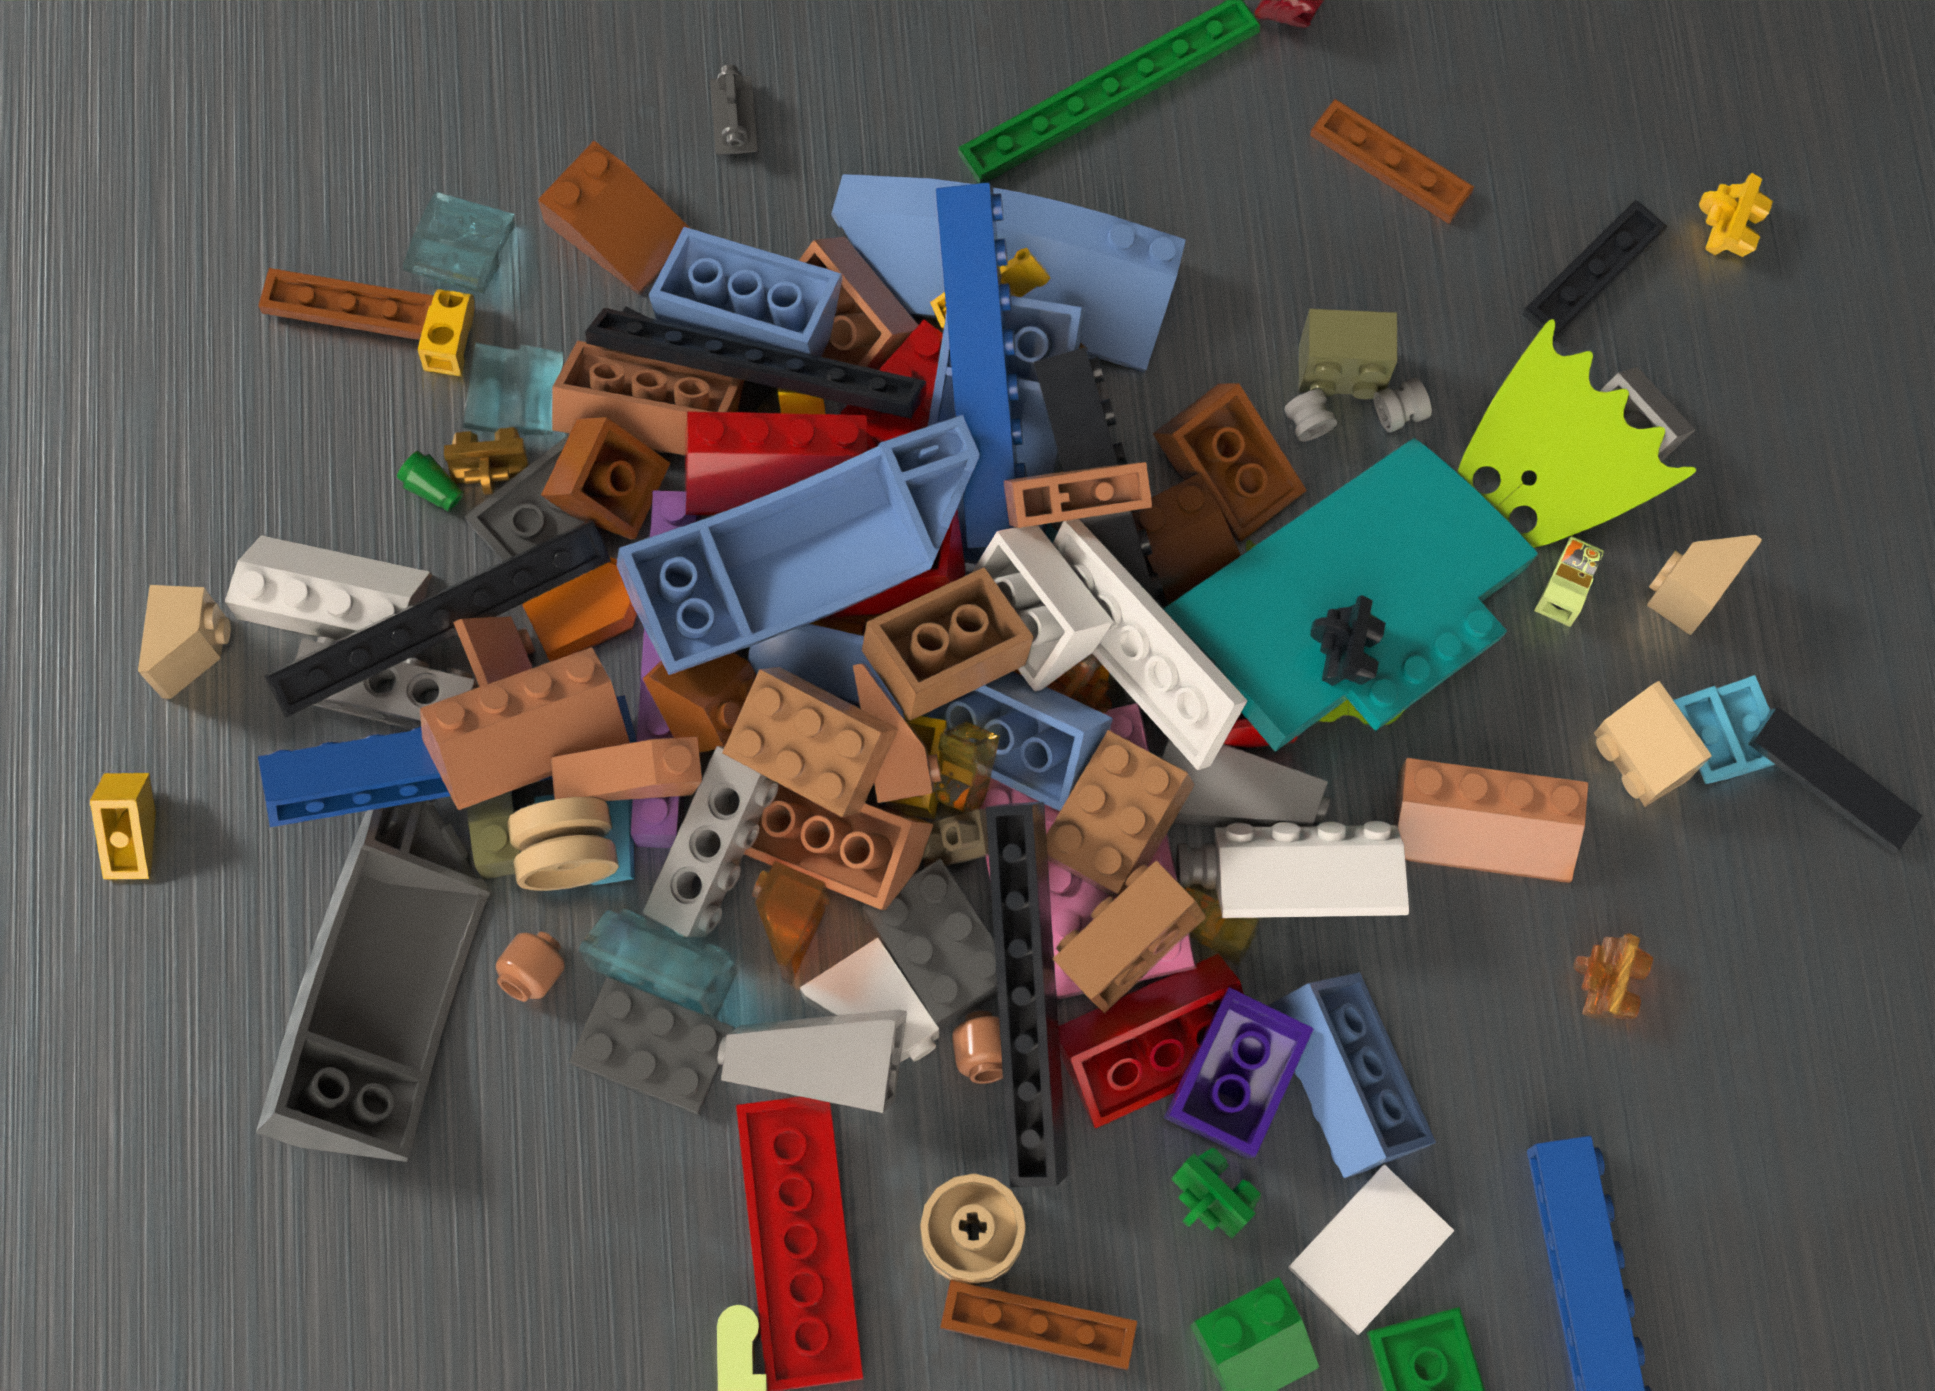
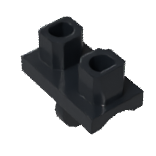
[1310,595,1386,686]

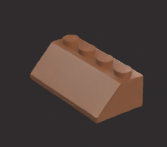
[552,341,744,455]
[420,647,630,810]
[1393,758,1588,883]
[744,782,934,910]

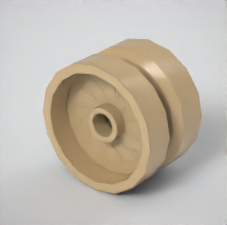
[507,797,619,891]
[920,1174,1026,1286]

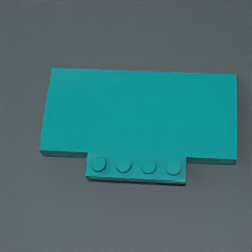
[1163,437,1538,752]

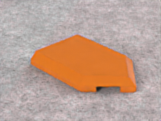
[522,557,637,662]

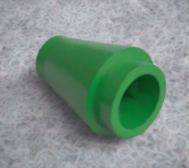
[396,451,464,512]

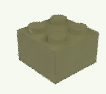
[1298,309,1397,400]

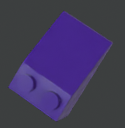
[1163,987,1314,1159]

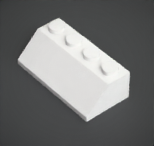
[225,536,432,640]
[1214,821,1409,918]

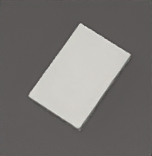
[1288,1164,1455,1335]

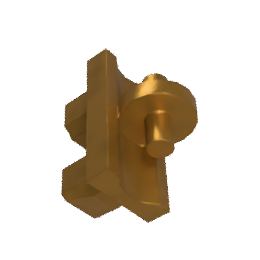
[444,427,529,495]

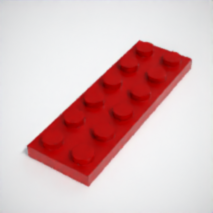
[736,1096,864,1391]

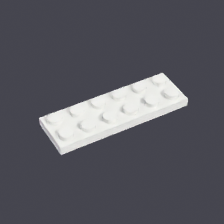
[1053,519,1248,770]

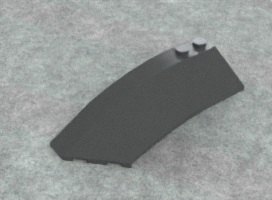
[256,799,491,1162]

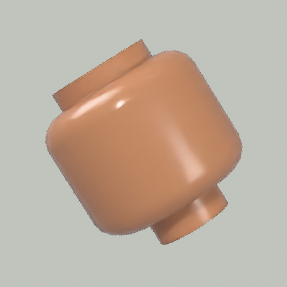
[495,931,565,1002]
[952,1011,1003,1084]

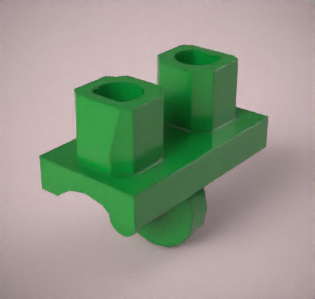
[1171,1148,1261,1239]

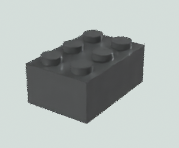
[863,859,998,1032]

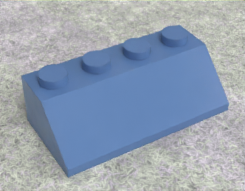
[649,227,842,357]
[748,624,903,713]
[922,671,1113,811]
[1268,972,1436,1178]

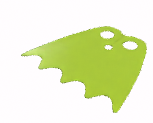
[1457,319,1696,548]

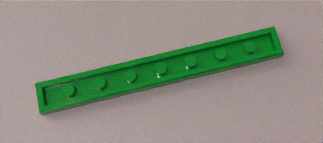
[958,0,1261,184]

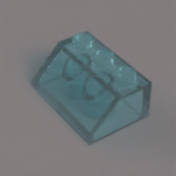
[579,909,737,1019]

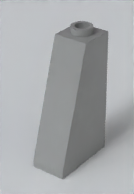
[1162,739,1331,827]
[717,1009,907,1113]

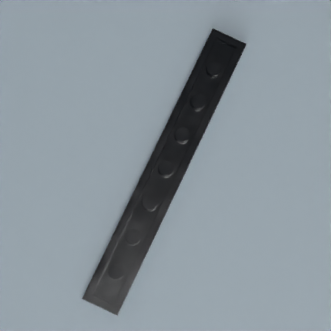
[585,308,926,419]
[264,520,611,718]

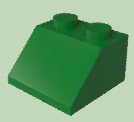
[1190,1277,1320,1391]

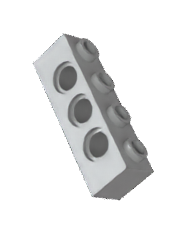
[295,637,478,729]
[642,746,778,938]

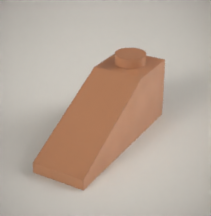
[1003,462,1152,528]
[853,664,942,803]
[551,737,702,801]

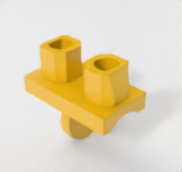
[1699,173,1773,257]

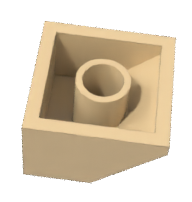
[1647,535,1762,636]
[138,585,231,699]
[1594,681,1712,807]

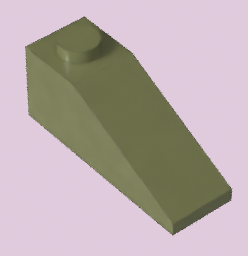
[467,789,521,880]

